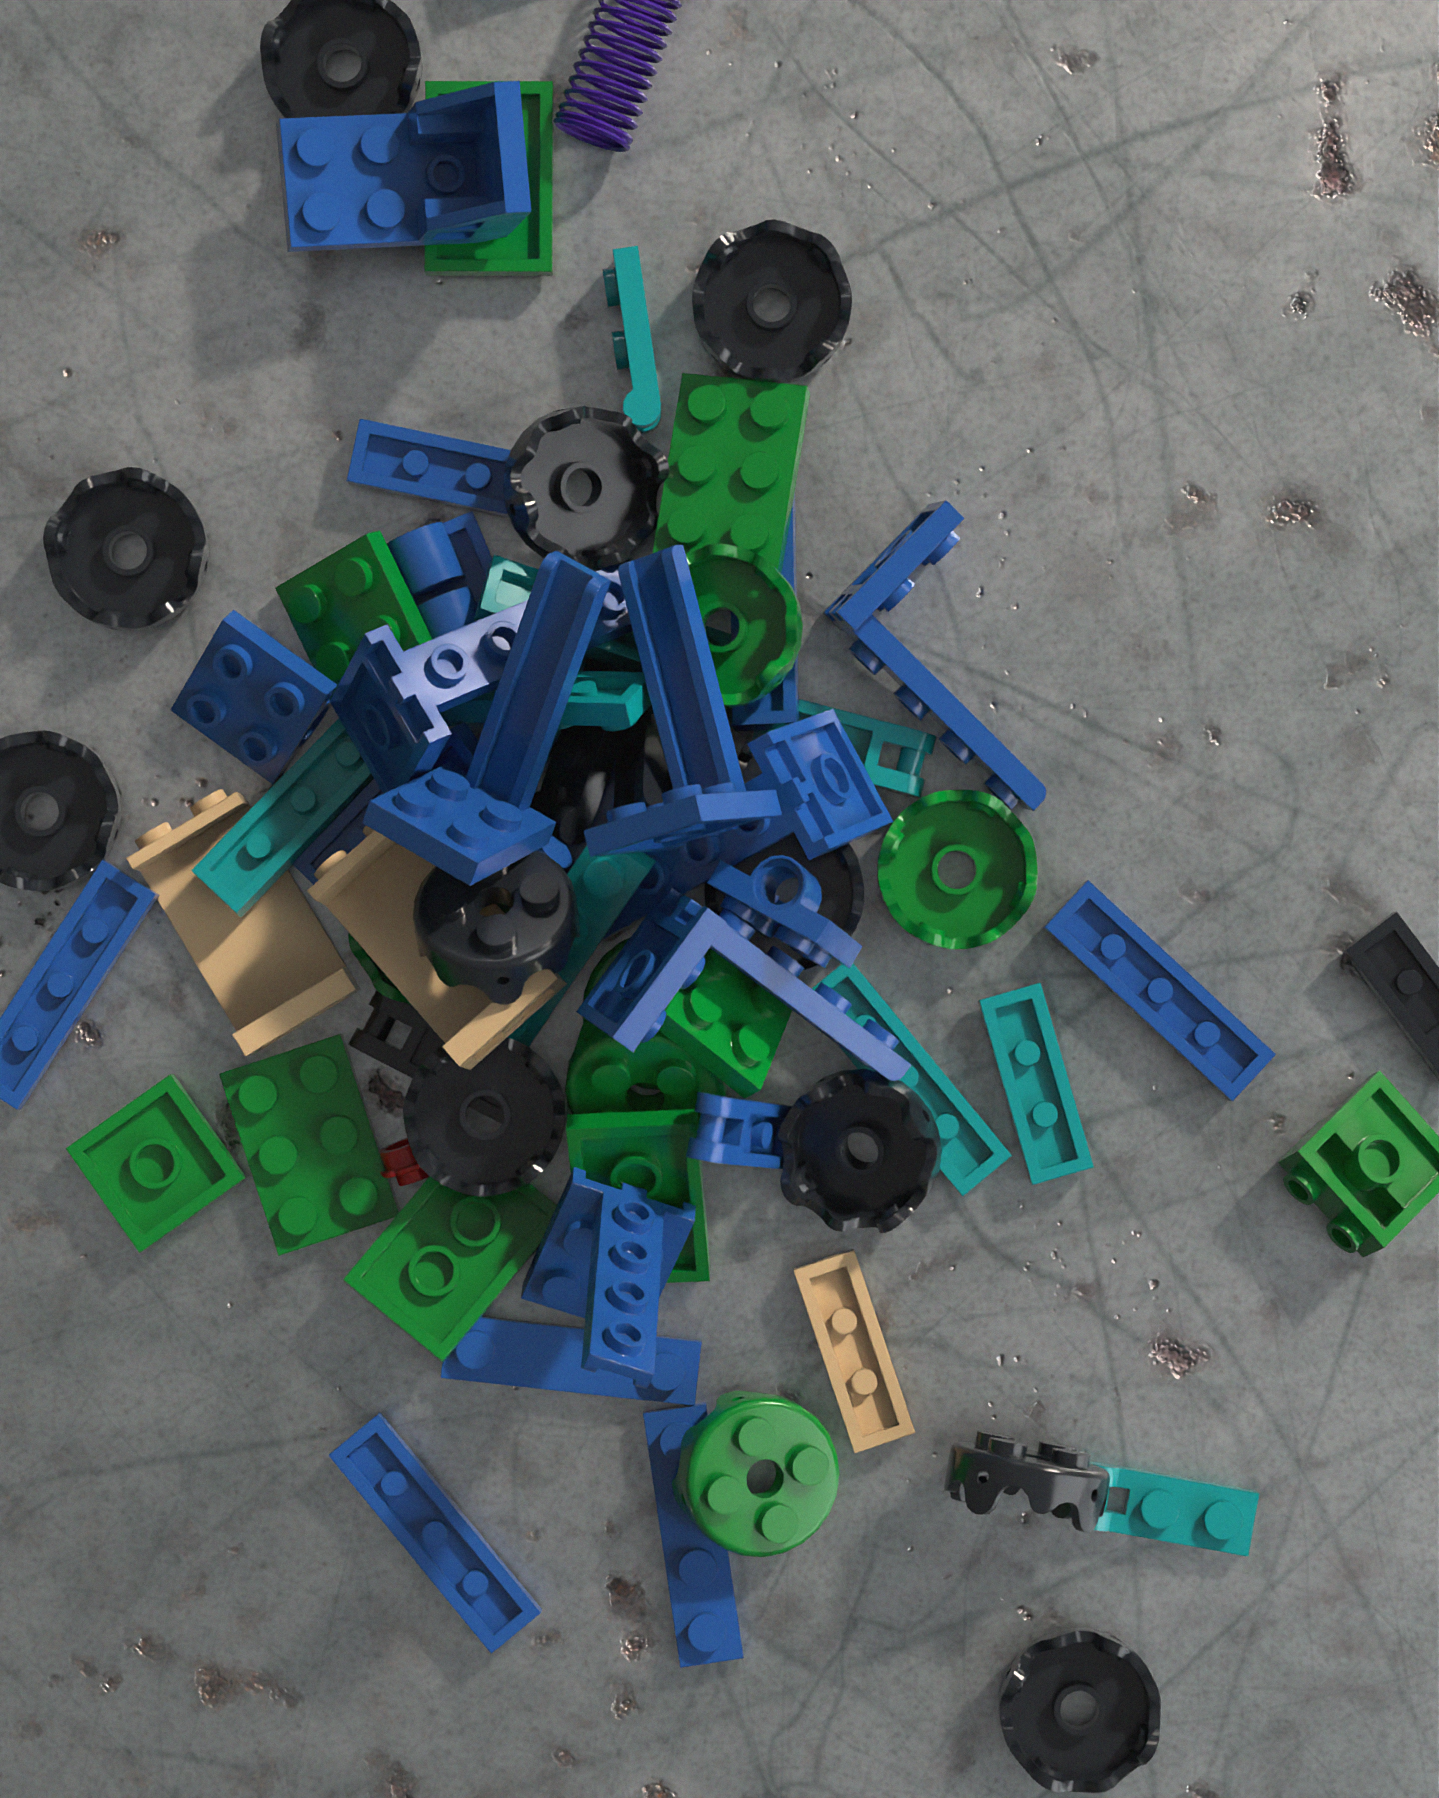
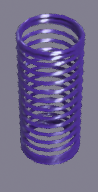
[553,0,682,152]

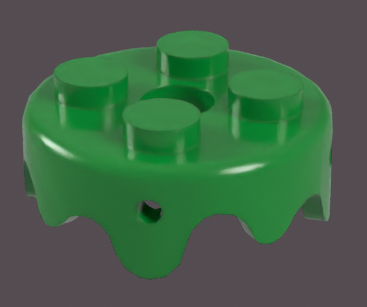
[686,543,803,709]
[877,789,1038,949]
[565,1019,727,1124]
[672,1390,840,1557]

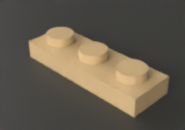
[793,1249,915,1453]

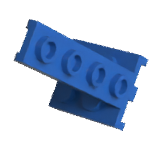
[823,500,1046,811]
[584,545,782,857]
[362,550,611,886]
[330,563,633,794]
[603,709,894,940]
[576,886,911,1081]
[521,1167,696,1389]

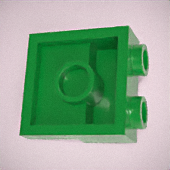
[1278,1070,1439,1257]

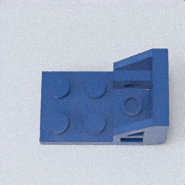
[276,81,531,252]

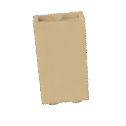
[126,789,361,1056]
[307,826,567,1070]

